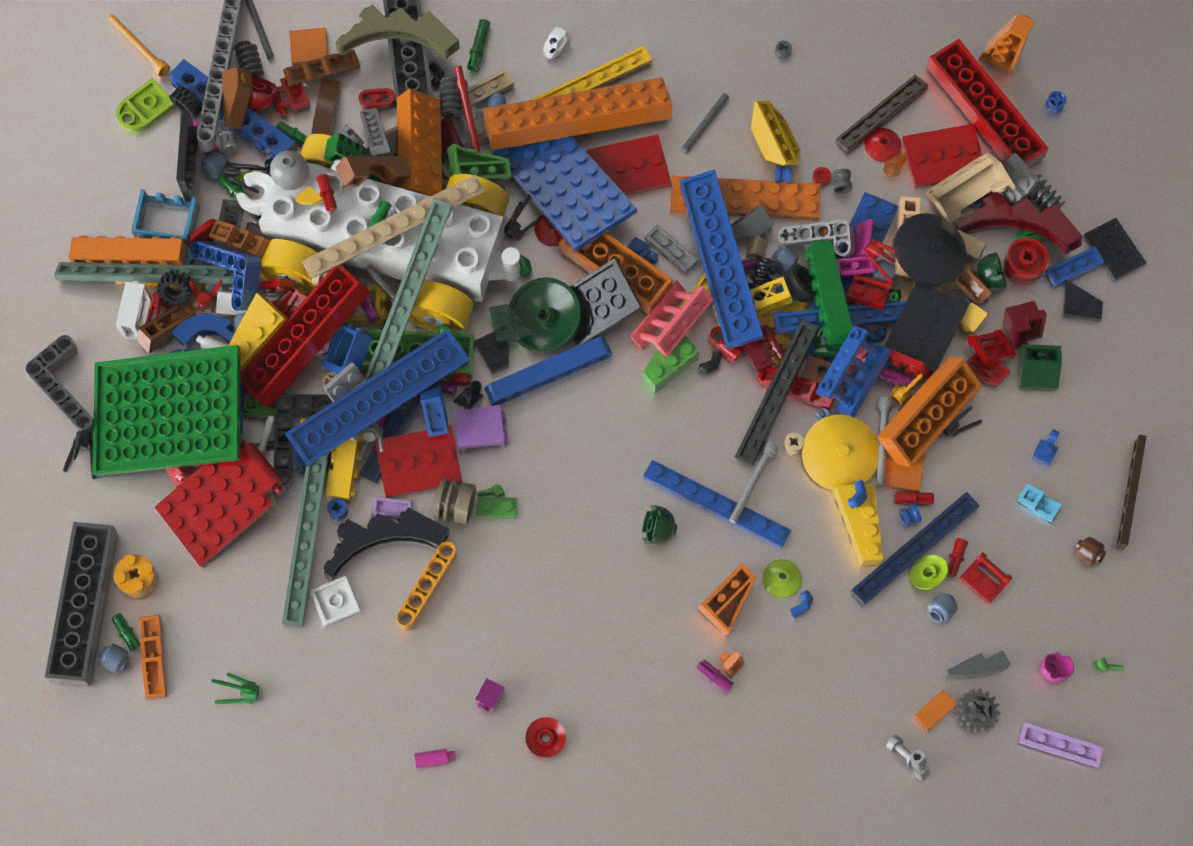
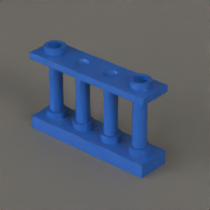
[815,326,892,418]

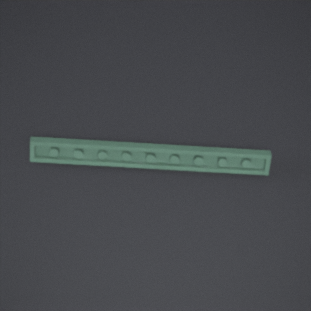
[365,198,453,380]
[54,262,234,285]
[282,453,329,627]

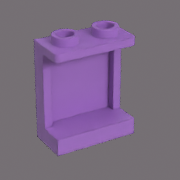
[454,405,508,453]

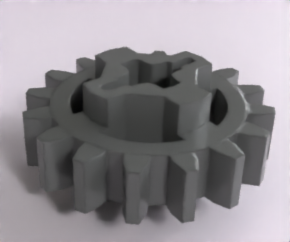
[955,688,1001,733]

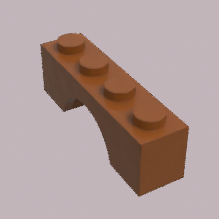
[335,155,412,187]

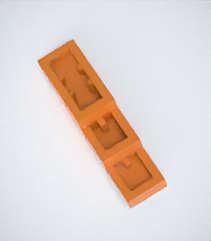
[139,614,166,699]

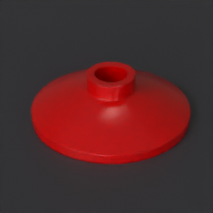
[865,128,902,162]
[534,214,563,246]
[525,717,566,758]

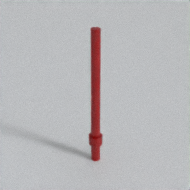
[455,65,481,152]

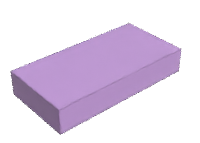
[371,496,413,520]

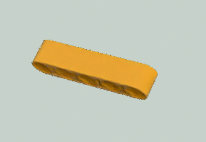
[397,542,457,631]

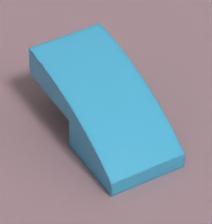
[1018,484,1062,523]

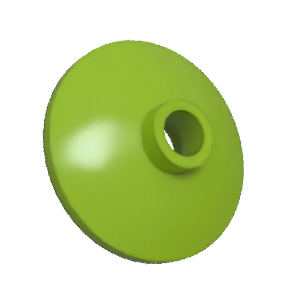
[909,555,948,590]
[762,559,802,598]

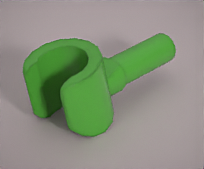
[476,484,505,497]
[1094,658,1124,672]

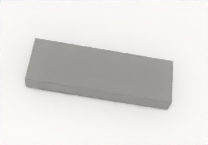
[644,224,699,275]

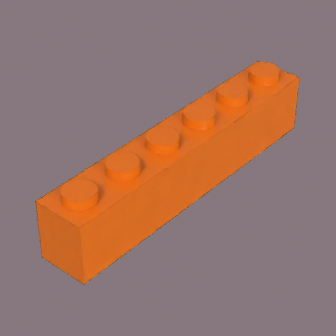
[69,235,187,265]

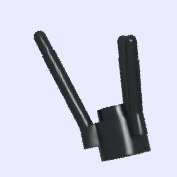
[223,161,266,194]
[504,195,540,239]
[943,406,982,437]
[63,431,96,479]

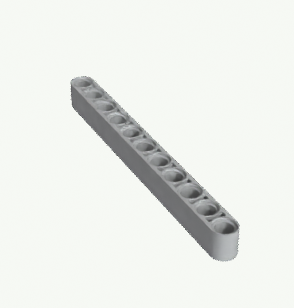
[197,0,243,152]

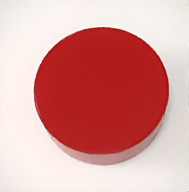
[812,167,831,187]
[452,373,471,386]

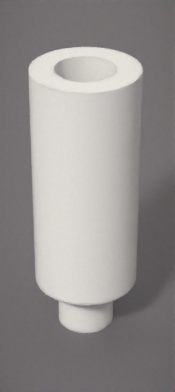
[196,335,228,349]

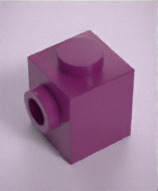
[475,678,505,713]

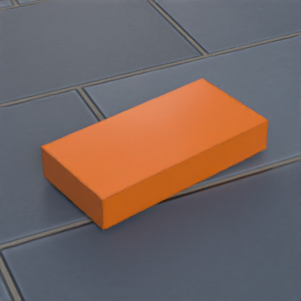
[913,690,957,731]

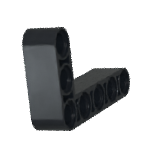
[273,394,332,491]

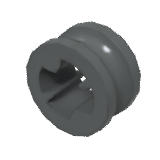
[775,41,792,59]

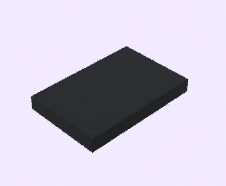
[1083,218,1146,282]

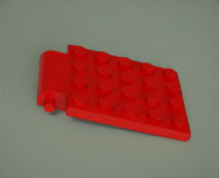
[155,441,284,567]

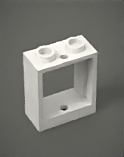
[116,281,152,340]

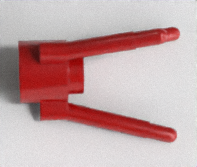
[864,239,895,285]
[189,280,222,312]
[145,292,171,324]

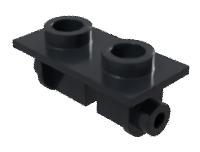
[453,380,484,410]

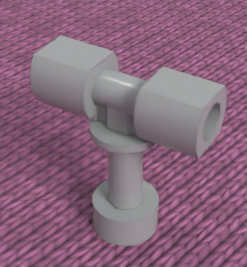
[886,735,930,781]

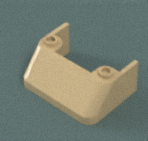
[926,153,1016,225]

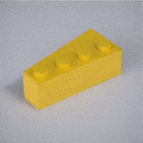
[228,293,288,373]
[325,433,365,504]
[833,484,883,567]

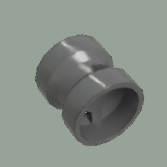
[832,169,853,193]

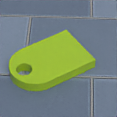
[116,78,175,132]

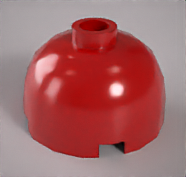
[247,77,277,111]

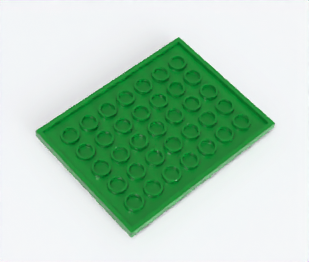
[92,345,241,476]

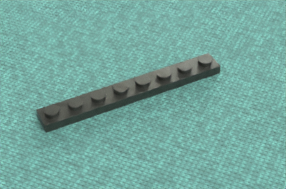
[735,320,820,466]

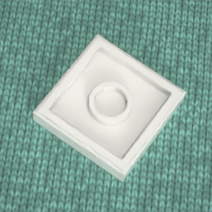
[309,575,362,627]

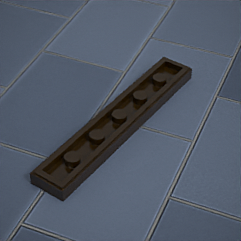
[836,75,928,153]
[1116,435,1147,550]

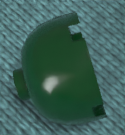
[976,252,1007,291]
[642,505,677,545]

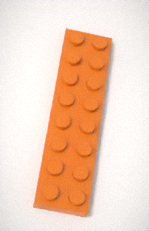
[670,175,820,220]

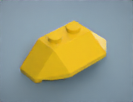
[751,101,801,165]

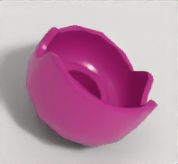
[1041,652,1074,683]

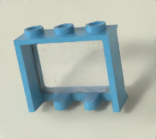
[131,189,200,246]

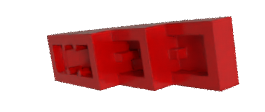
[756,366,835,411]

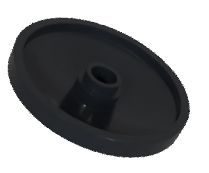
[894,213,967,287]

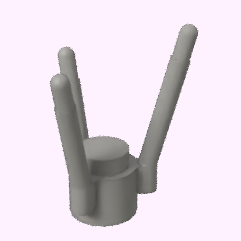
[351,423,384,460]

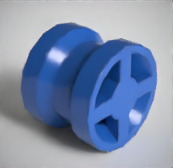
[1045,91,1067,114]
[775,165,791,184]
[327,498,348,521]
[899,504,922,527]

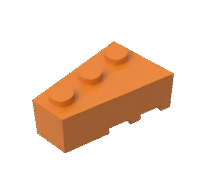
[697,563,756,635]

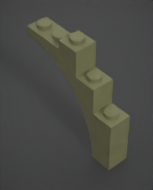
[335,4,460,59]

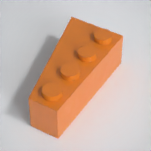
[979,13,1035,74]

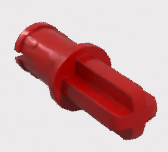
[316,174,337,212]
[894,490,934,504]
[947,538,968,577]

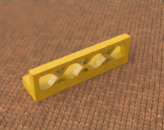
[712,277,793,325]

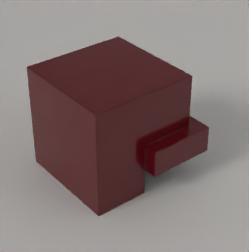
[1002,301,1047,349]

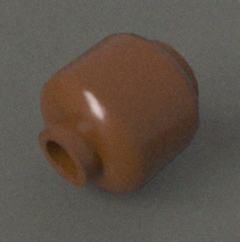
[1075,537,1106,566]

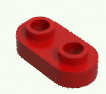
[358,88,396,109]
[188,219,216,247]

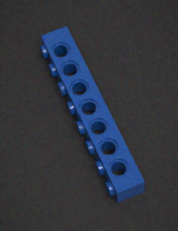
[169,59,297,159]

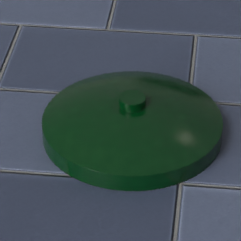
[507,277,582,354]

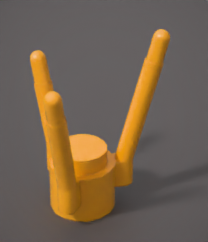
[891,368,923,406]

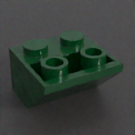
[1018,344,1062,390]

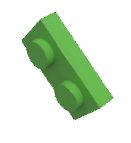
[477,496,517,519]

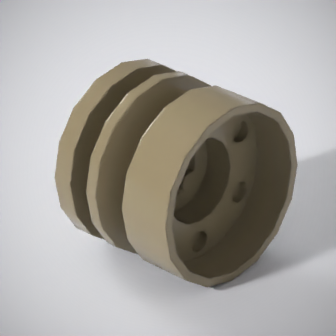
[433,478,476,525]

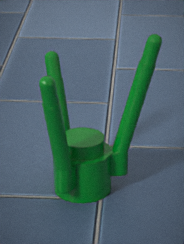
[211,673,260,704]

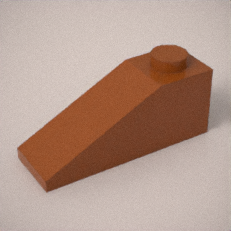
[222,67,252,129]
[137,303,196,354]

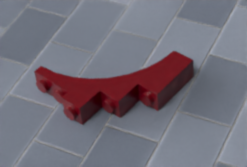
[955,192,1082,255]

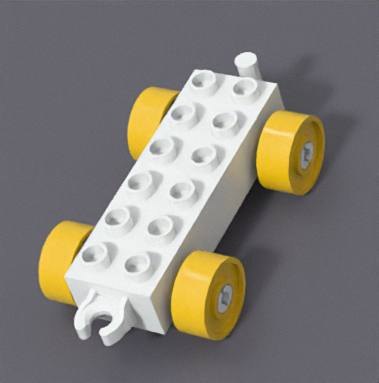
[236,134,520,332]

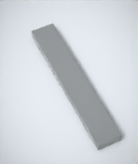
[360,108,390,156]

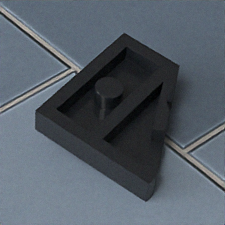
[1062,281,1103,322]
[475,325,509,375]

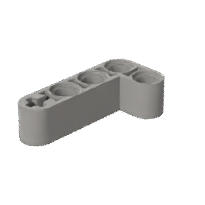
[778,220,855,258]

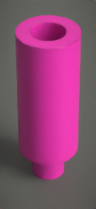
[414,748,456,768]

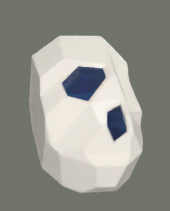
[543,27,570,60]

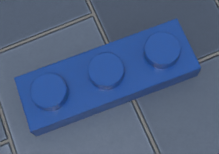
[1045,246,1105,287]

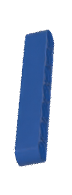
[485,336,613,406]

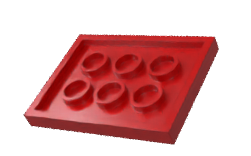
[901,124,983,189]
[586,134,672,196]
[375,425,463,498]

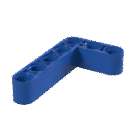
[190,241,261,311]

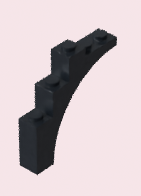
[323,507,450,581]

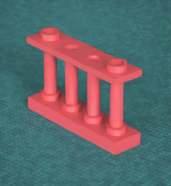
[630,280,713,357]

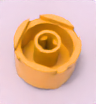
[114,554,158,599]

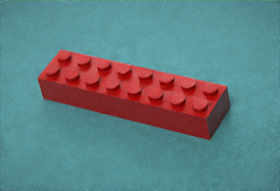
[926,39,1049,168]
[241,264,371,408]

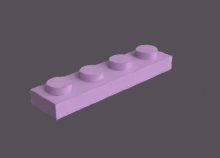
[1018,723,1104,768]

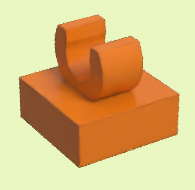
[720,651,745,678]

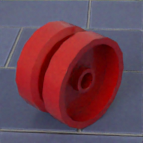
[1003,237,1049,286]

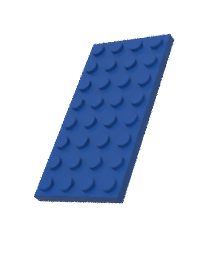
[492,136,638,252]

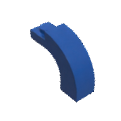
[171,314,235,349]

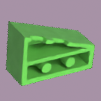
[447,144,511,183]
[642,335,700,393]

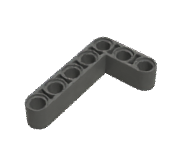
[26,335,94,434]

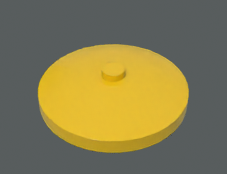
[802,414,879,491]

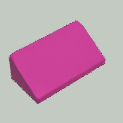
[852,219,873,257]
[836,256,876,277]

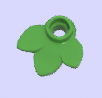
[243,394,276,419]

